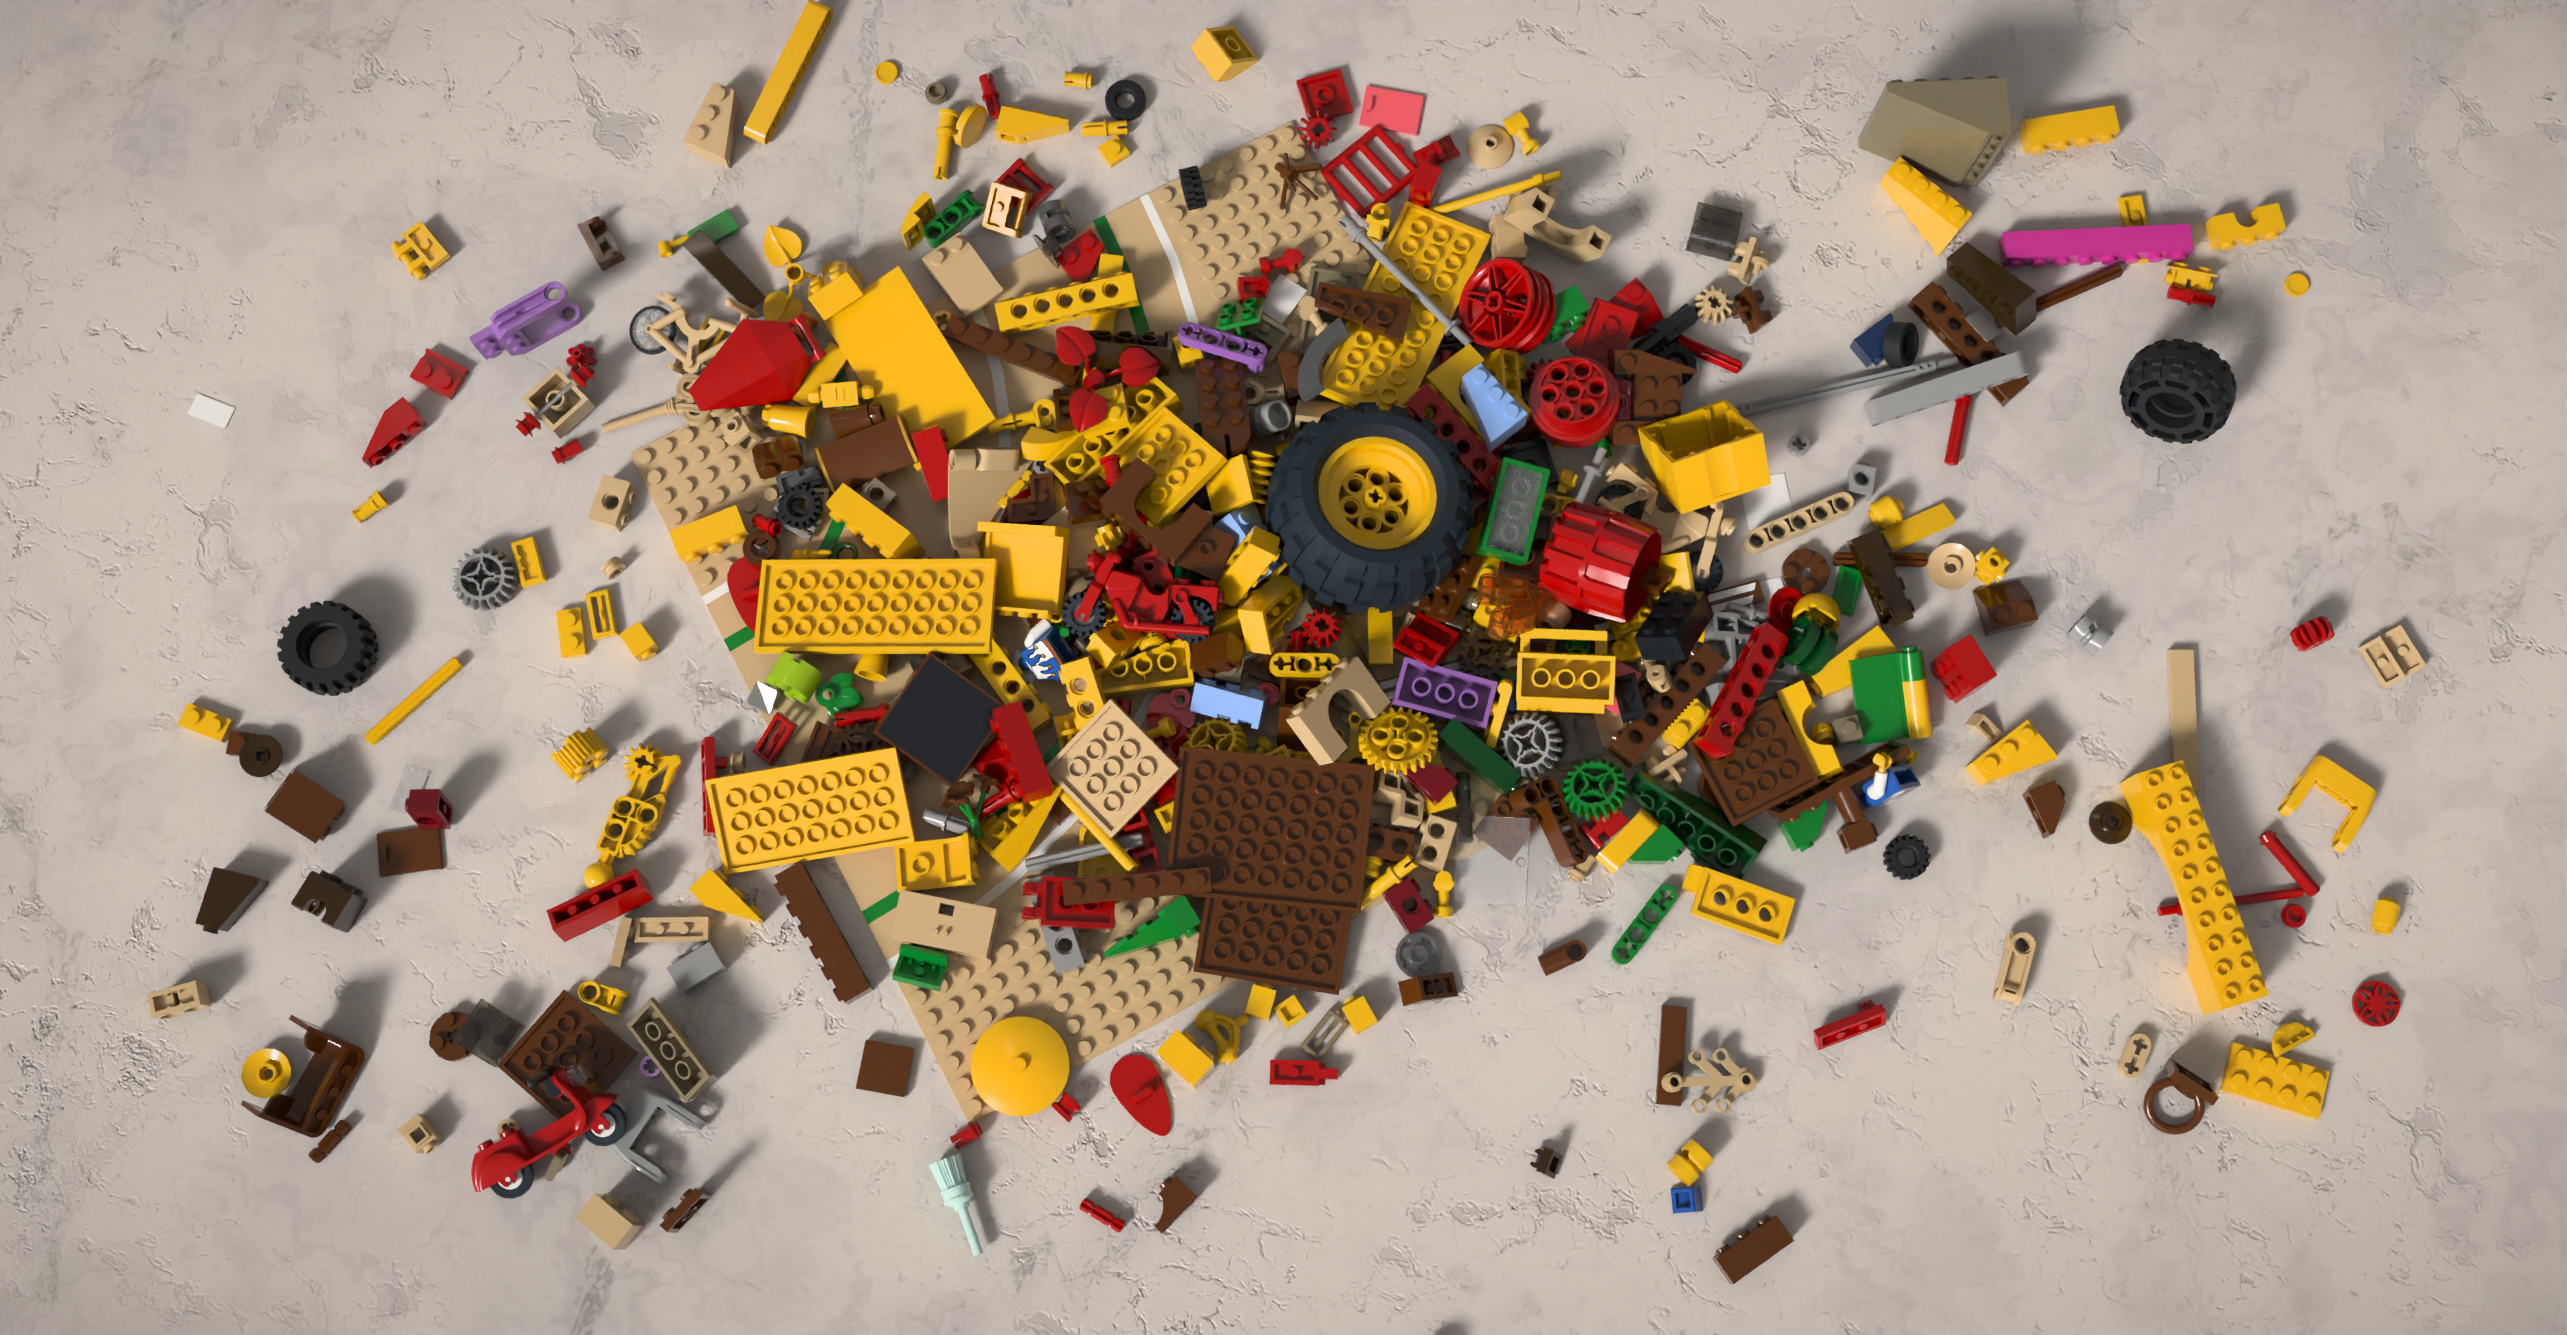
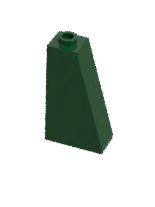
[1438,717,1521,797]

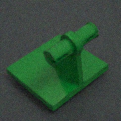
[1214,297,1265,353]

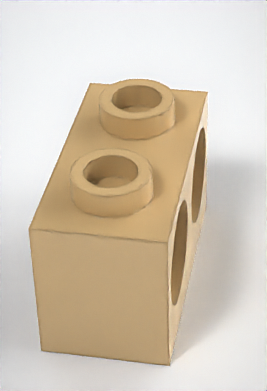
[1412,814,1457,872]
[147,980,211,1020]

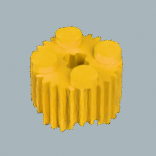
[551,727,609,783]

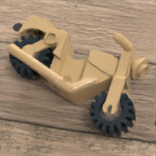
[1595,462,1738,593]

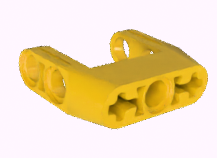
[2277,755,2377,853]

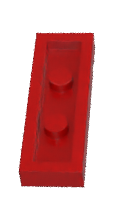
[1813,999,1886,1050]

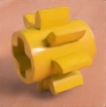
[1094,520,1125,550]

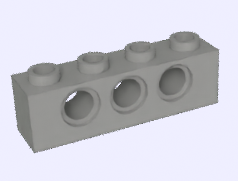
[1025,872,1088,976]

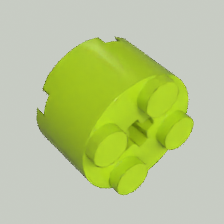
[765,651,824,704]

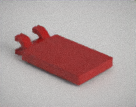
[1022,876,1115,930]

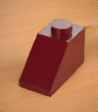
[1400,765,1458,806]

